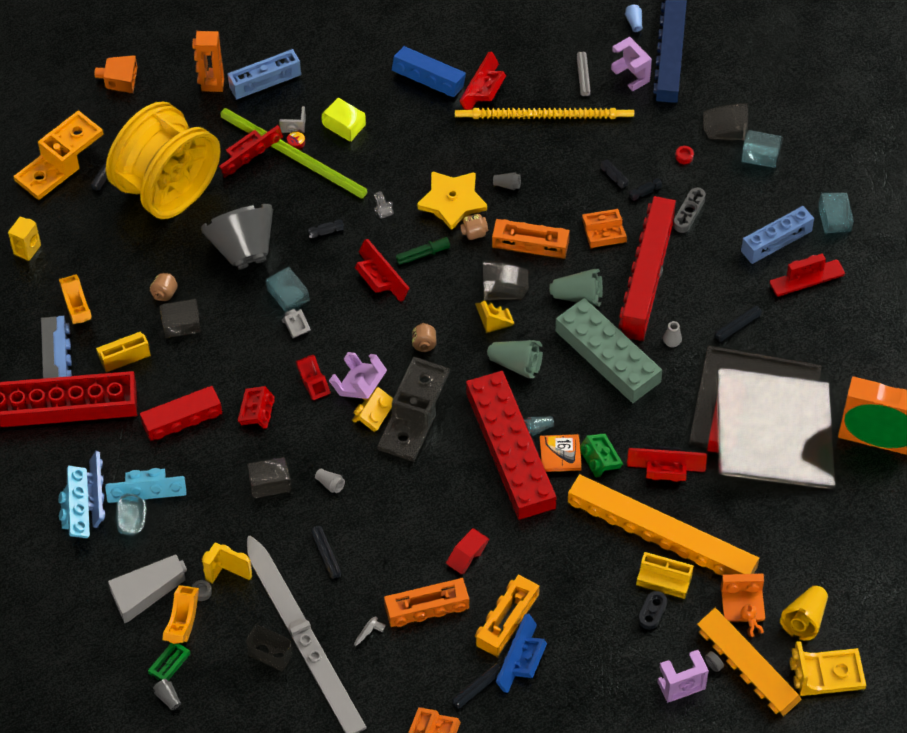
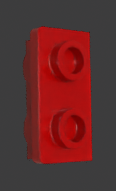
[238,386,274,429]

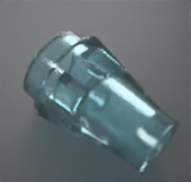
[524,416,554,436]

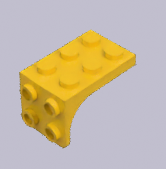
[790,641,866,696]

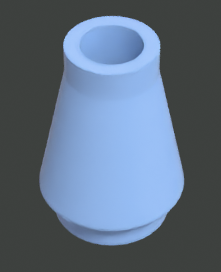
[625,5,643,32]

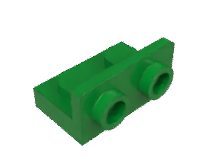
[580,434,623,478]

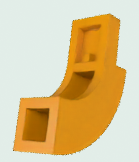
[59,274,92,324]
[163,585,199,644]

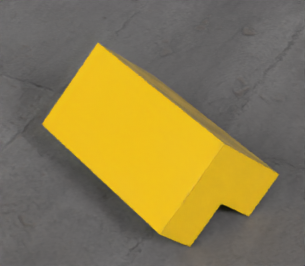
[96,331,151,372]
[636,552,693,599]

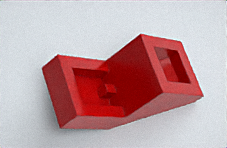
[295,355,331,400]
[446,528,489,574]

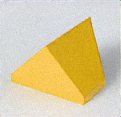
[475,301,514,333]

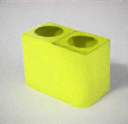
[322,98,366,141]

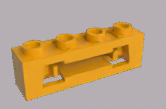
[475,575,539,657]

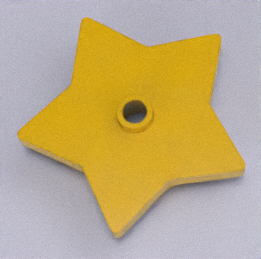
[417,172,487,229]

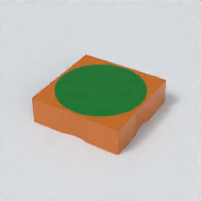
[838,376,907,455]

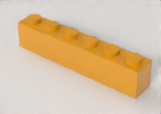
[698,608,802,717]

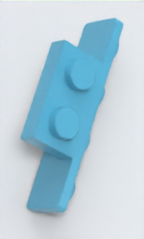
[58,466,90,538]
[105,468,186,503]

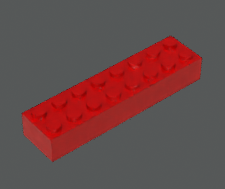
[619,196,676,341]
[0,371,137,427]
[466,371,556,520]

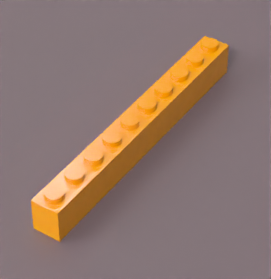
[568,474,759,575]

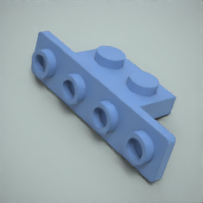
[87,451,105,528]

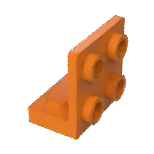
[721,574,765,622]

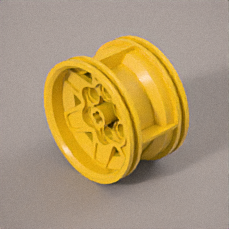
[106,102,220,219]

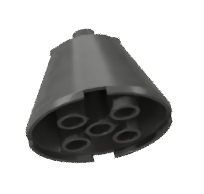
[201,204,273,269]

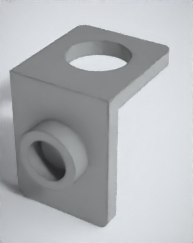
[279,106,306,133]

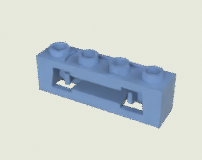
[228,49,301,100]
[741,206,814,264]

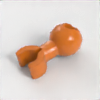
[741,604,764,637]

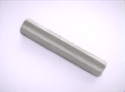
[577,52,590,96]

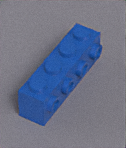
[392,46,466,97]

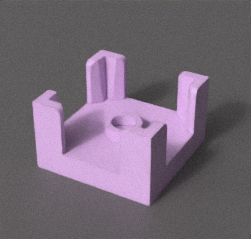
[611,37,652,91]
[329,352,387,399]
[658,650,709,703]

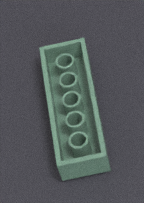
[555,298,662,403]

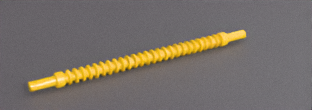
[455,108,634,119]

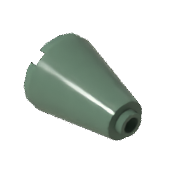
[550,269,603,306]
[487,340,543,378]

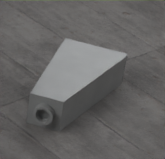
[108,555,187,623]

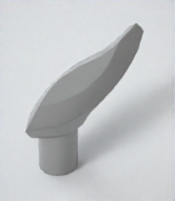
[354,617,386,646]

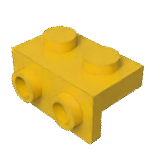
[352,387,396,432]

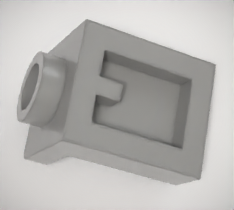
[282,309,311,339]

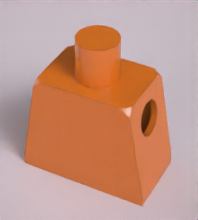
[95,56,137,93]

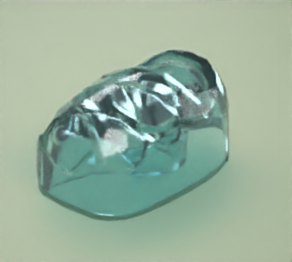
[116,493,146,535]

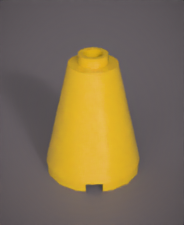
[780,586,828,641]

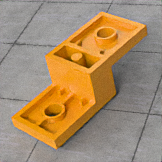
[14,110,104,200]

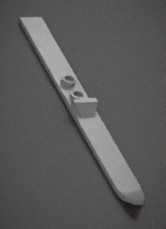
[247,536,366,733]

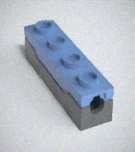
[41,316,72,379]

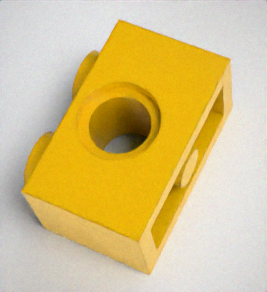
[8,216,41,261]

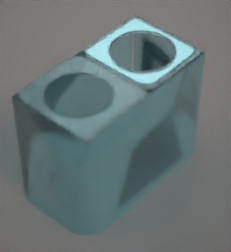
[741,130,783,168]
[819,193,854,233]
[266,267,310,313]

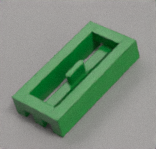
[148,643,190,680]

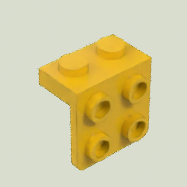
[202,543,252,584]

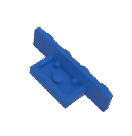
[496,614,547,693]

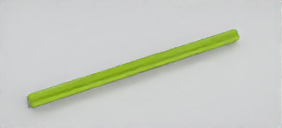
[220,108,367,198]

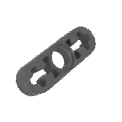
[674,188,706,233]

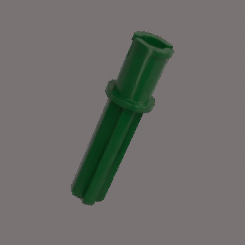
[396,237,450,265]

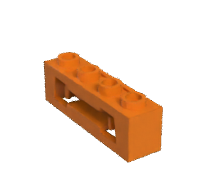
[193,31,224,92]
[492,219,569,259]
[384,578,469,627]

